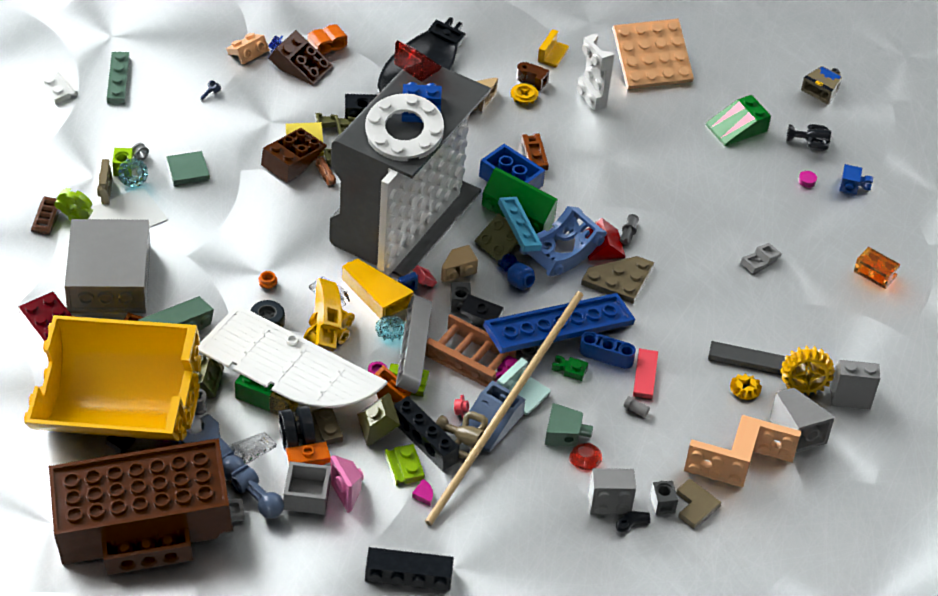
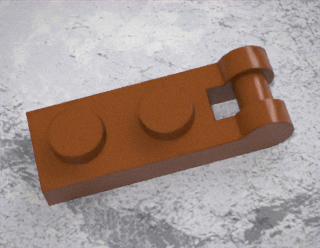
[521,133,549,171]

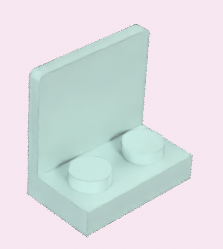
[497,358,551,415]

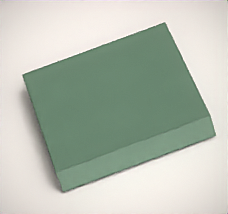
[166,151,210,185]

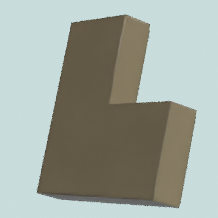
[676,479,721,529]

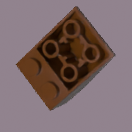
[268,30,333,85]
[261,128,327,183]

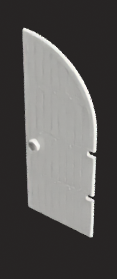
[198,304,388,408]

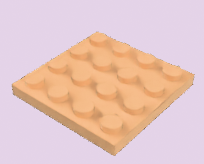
[612,18,694,89]

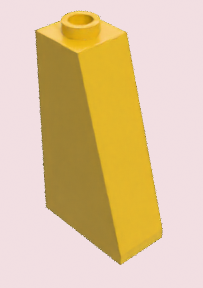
[342,258,414,321]

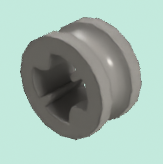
[132,142,149,161]

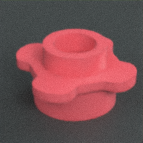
[454,395,469,419]

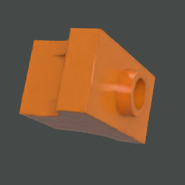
[285,441,331,465]

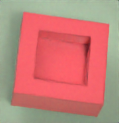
[413,265,437,288]

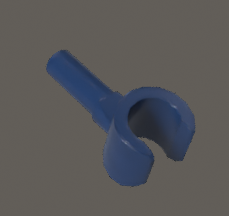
[199,80,221,101]

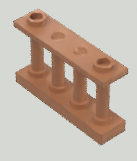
[425,314,516,387]

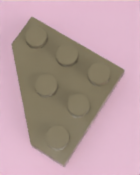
[581,256,654,304]

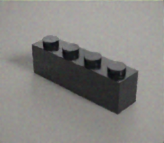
[365,547,454,590]

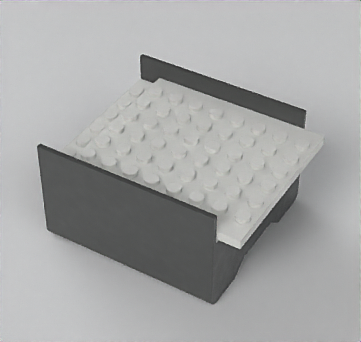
[329,56,491,277]

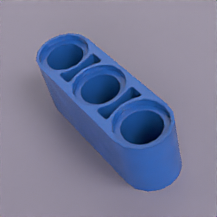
[579,331,636,369]

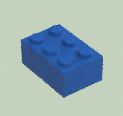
[479,144,545,189]

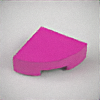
[412,479,433,506]

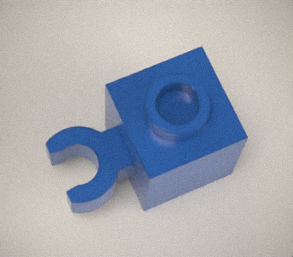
[839,164,874,195]

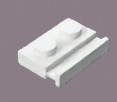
[37,70,78,104]

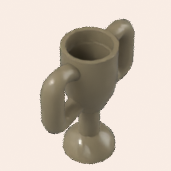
[436,411,488,460]

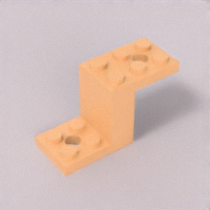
[684,415,801,487]

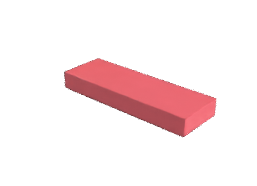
[633,348,658,399]

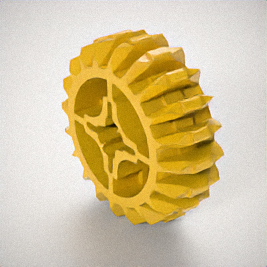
[781,345,835,396]

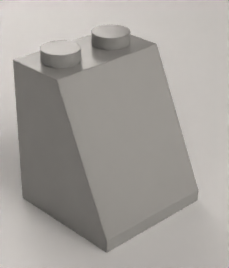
[830,360,880,409]
[770,388,834,452]

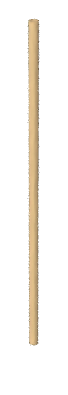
[425,291,584,526]

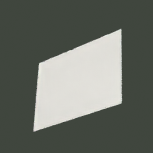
[88,187,168,227]

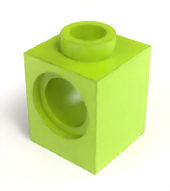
[112,148,134,177]

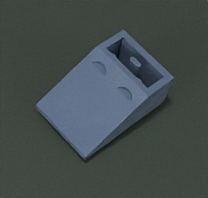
[460,381,526,452]

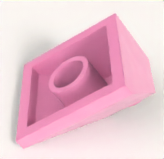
[330,455,364,512]

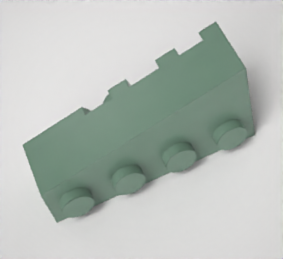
[138,296,214,332]

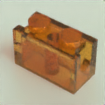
[854,247,900,289]

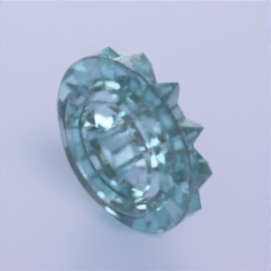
[118,158,148,187]
[375,316,405,341]

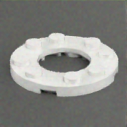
[365,94,444,161]

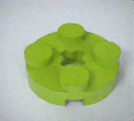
[54,188,93,221]

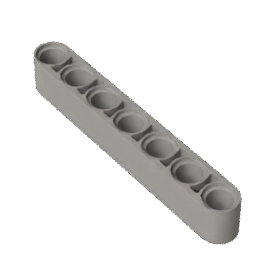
[396,294,432,394]

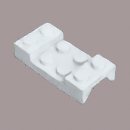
[577,34,614,111]

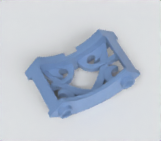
[519,206,607,276]

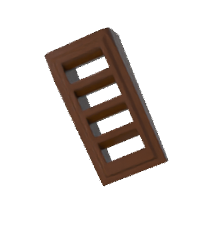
[31,196,61,235]

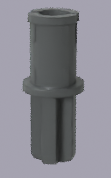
[620,214,639,245]

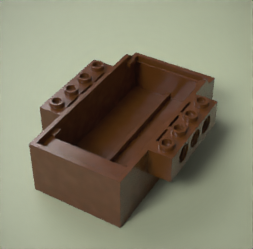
[48,438,233,575]

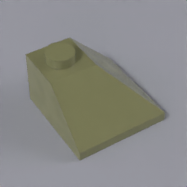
[357,393,400,446]

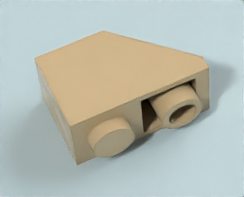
[441,245,478,283]

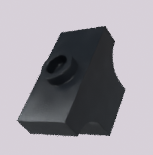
[460,294,504,328]

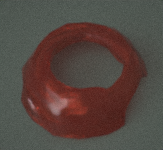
[569,443,602,470]

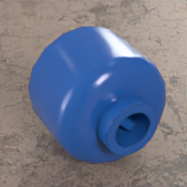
[507,262,535,290]

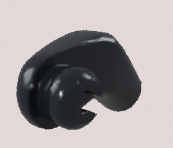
[615,511,650,533]

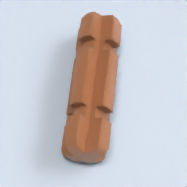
[315,157,336,186]

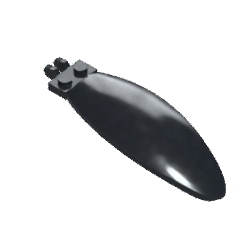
[377,17,466,94]

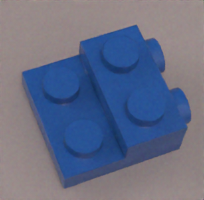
[401,82,442,123]

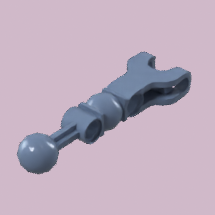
[176,414,284,518]

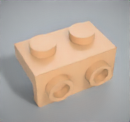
[226,33,269,64]

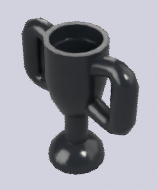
[786,124,831,150]

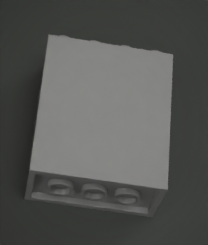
[64,219,150,313]

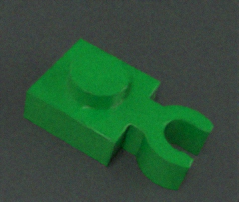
[552,355,589,381]

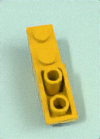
[314,278,342,352]

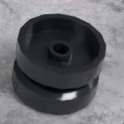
[278,406,316,452]

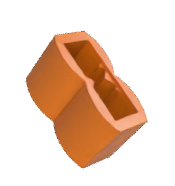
[307,24,348,55]

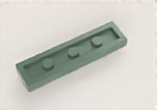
[107,51,130,104]

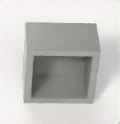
[283,461,331,515]
[588,468,636,515]

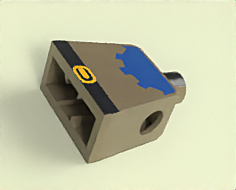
[801,66,842,105]

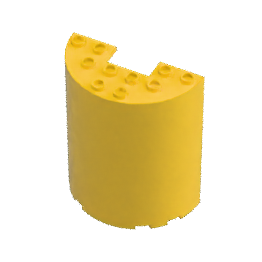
[24,315,201,441]

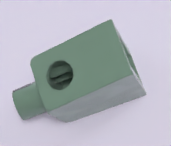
[545,403,593,447]

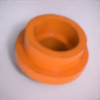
[258,271,277,289]

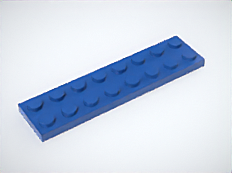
[483,293,636,354]

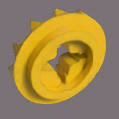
[511,84,538,105]
[730,373,762,400]

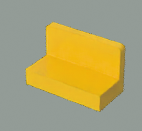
[537,29,569,68]

